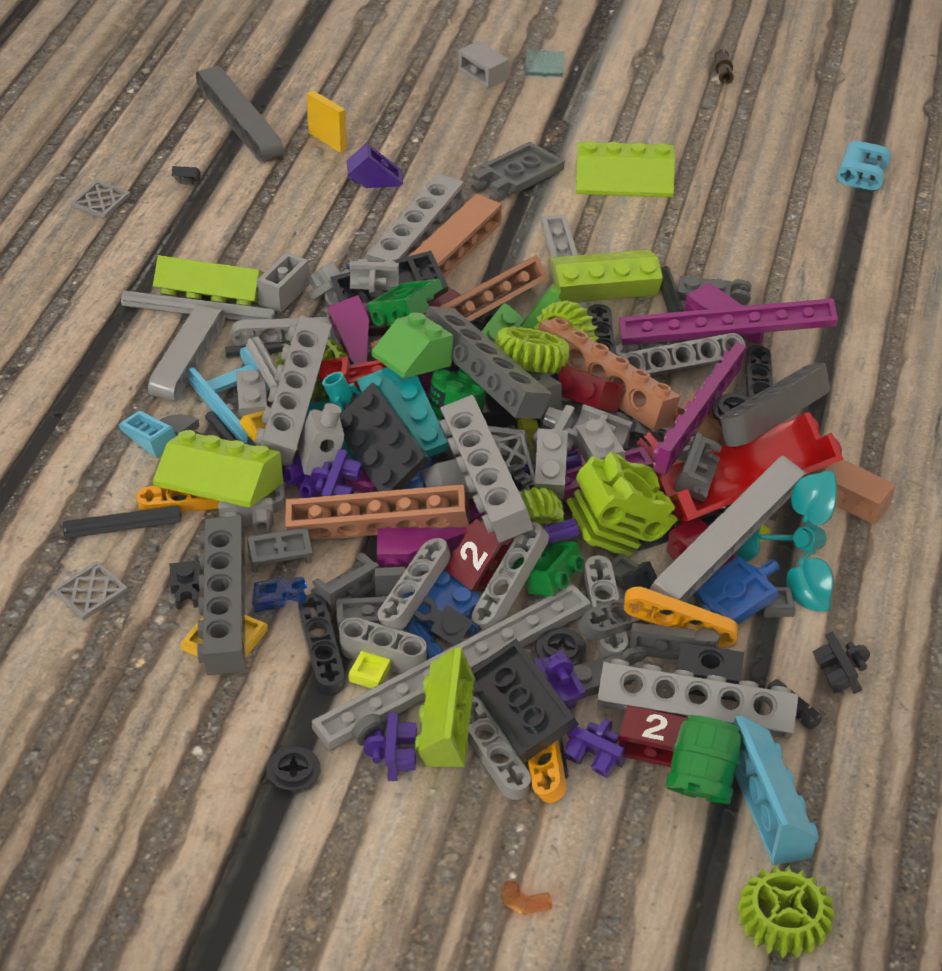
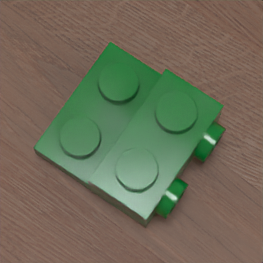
[367,278,443,326]
[512,541,584,597]

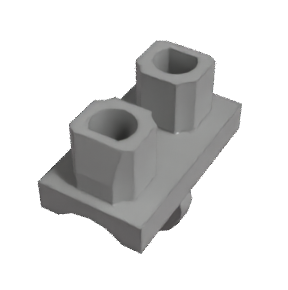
[349,259,399,293]
[307,261,349,305]
[576,404,633,448]
[532,405,579,452]
[218,498,274,534]

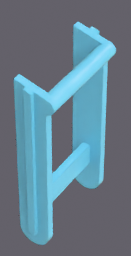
[186,347,308,446]

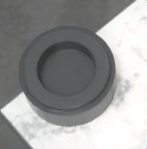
[352,714,385,746]

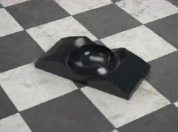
[330,250,448,319]

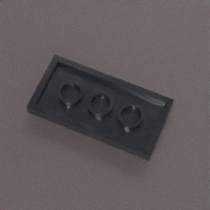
[340,382,431,492]
[471,639,579,763]

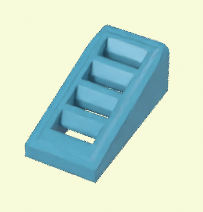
[118,411,176,458]

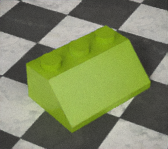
[415,648,475,767]

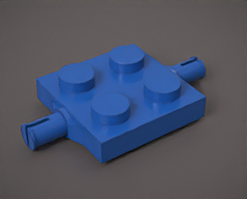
[692,556,780,625]
[401,567,481,639]

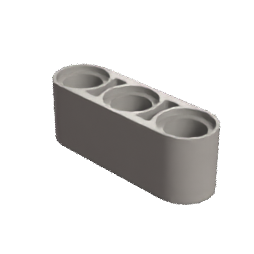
[339,617,427,674]

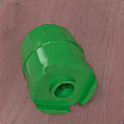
[664,715,742,804]

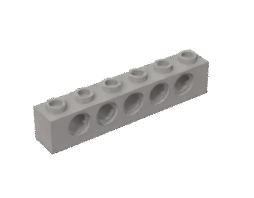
[366,174,464,262]
[254,315,332,466]
[439,395,533,543]
[597,659,799,739]

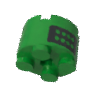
[428,368,487,420]

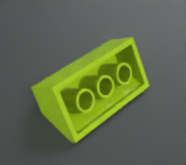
[576,141,675,197]
[548,249,663,302]
[153,255,264,306]
[153,430,283,508]

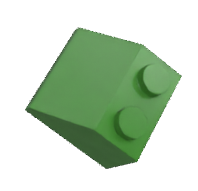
[372,312,453,379]

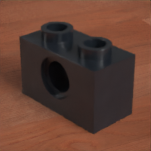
[677,643,744,701]

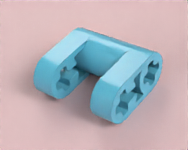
[837,141,891,190]

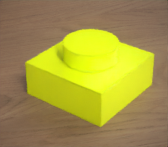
[517,418,539,449]
[349,651,391,689]

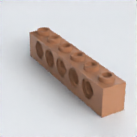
[538,318,681,431]
[285,484,470,541]

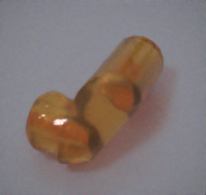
[500,881,552,915]

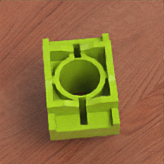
[566,452,677,557]

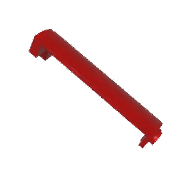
[655,412,843,521]

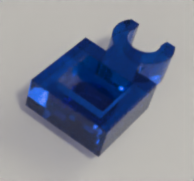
[252,577,307,612]

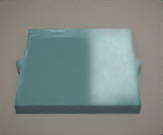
[526,50,564,78]

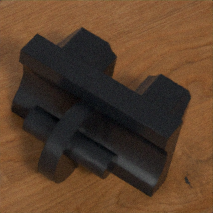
[812,631,870,694]

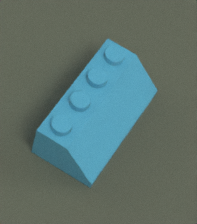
[734,715,818,866]

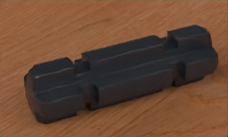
[767,679,822,730]

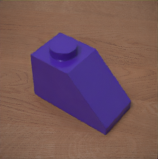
[346,142,403,188]

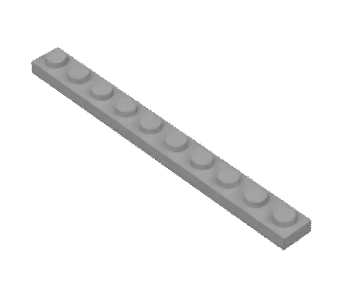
[312,584,591,750]

